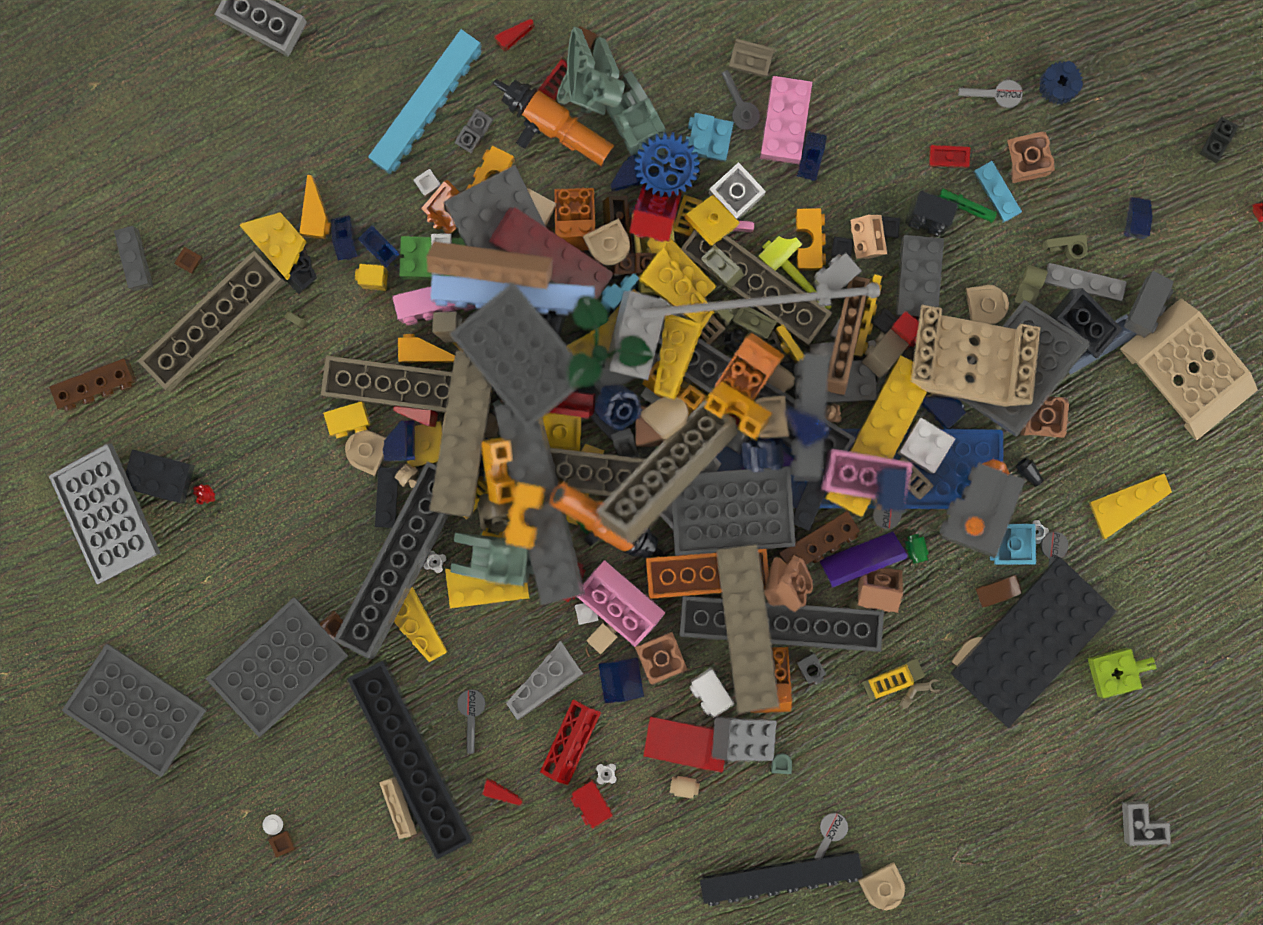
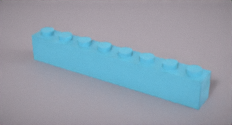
[368,29,482,174]

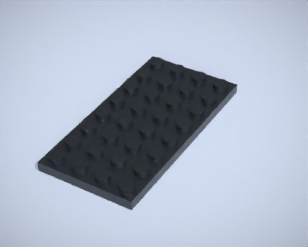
[950,557,1117,728]

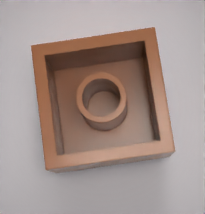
[858,567,903,612]

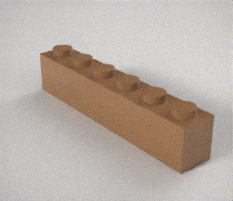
[427,241,552,289]
[827,276,870,395]

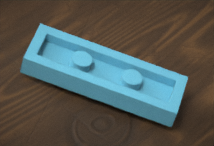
[974,161,1022,223]

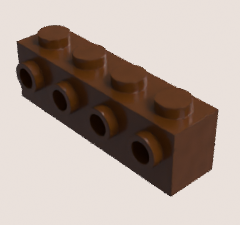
[49,358,137,412]
[779,511,860,565]

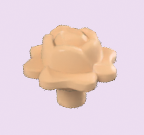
[825,403,842,423]

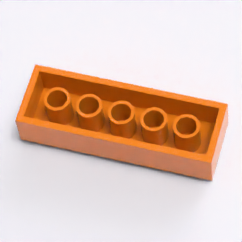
[646,549,769,599]

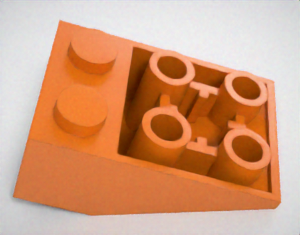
[554,188,595,250]
[715,333,785,401]
[751,647,792,713]

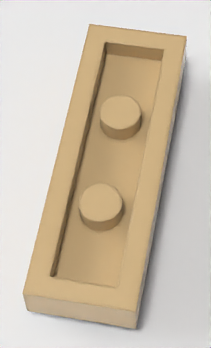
[379,777,417,839]

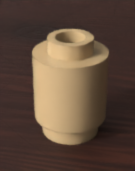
[670,776,700,799]

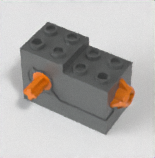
[940,459,1025,558]

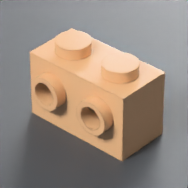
[851,215,887,259]

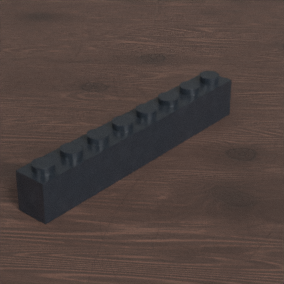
[699,850,863,906]

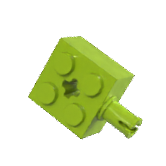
[1088,648,1156,698]

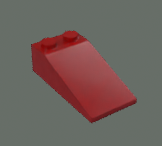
[630,184,682,242]
[643,717,725,772]

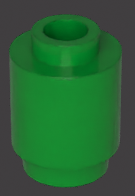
[904,533,929,564]

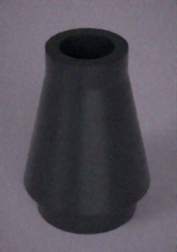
[1015,457,1044,487]

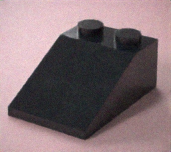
[1049,288,1122,358]

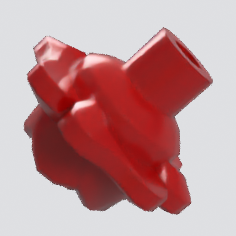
[193,484,216,505]

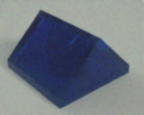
[598,657,644,703]

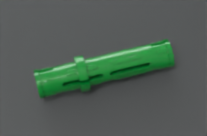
[938,188,997,223]

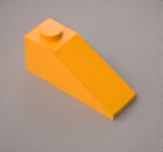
[299,175,331,239]
[398,334,455,363]

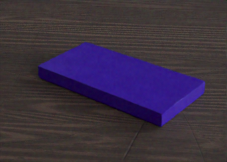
[820,531,907,587]

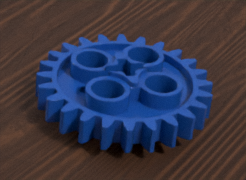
[635,132,700,197]

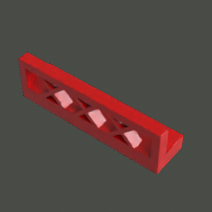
[548,391,596,418]
[540,699,601,785]

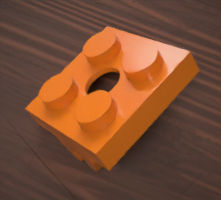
[421,180,461,235]

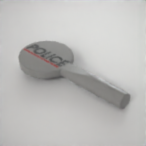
[958,80,1023,108]
[814,813,848,858]

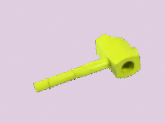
[757,236,832,310]

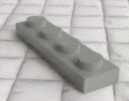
[1044,263,1127,302]

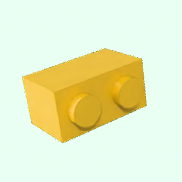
[355,264,388,291]
[323,401,371,439]

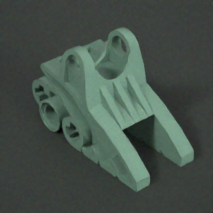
[557,27,625,115]
[606,71,666,169]
[450,532,534,586]

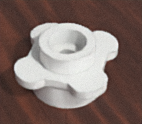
[1032,520,1049,544]
[424,551,446,573]
[596,764,617,784]

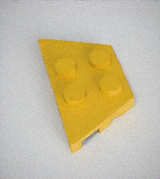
[240,212,306,280]

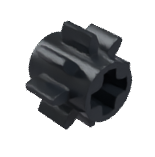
[723,328,746,354]

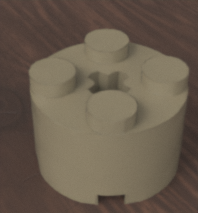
[477,494,514,532]

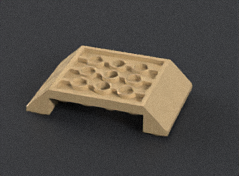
[1120,299,1258,440]
[911,305,1040,406]

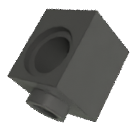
[796,653,826,685]

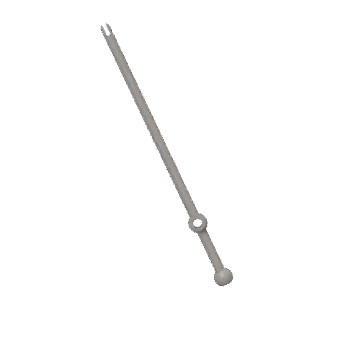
[640,282,880,317]

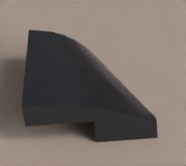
[272,246,317,295]

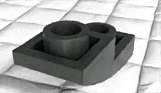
[1199,117,1238,164]

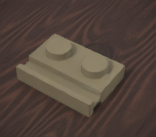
[729,39,774,78]

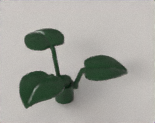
[567,296,654,388]

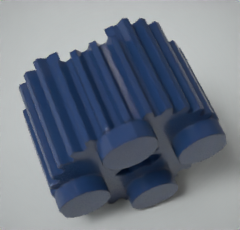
[1039,61,1083,105]
[595,384,642,430]
[742,438,784,472]

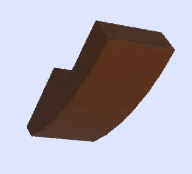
[614,253,656,274]
[976,574,1022,608]

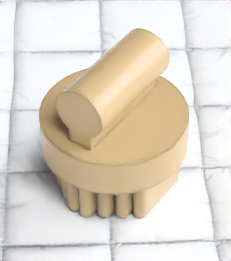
[485,413,499,438]
[395,464,419,488]

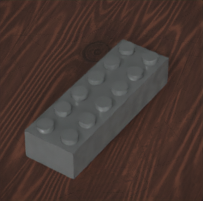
[790,354,829,482]

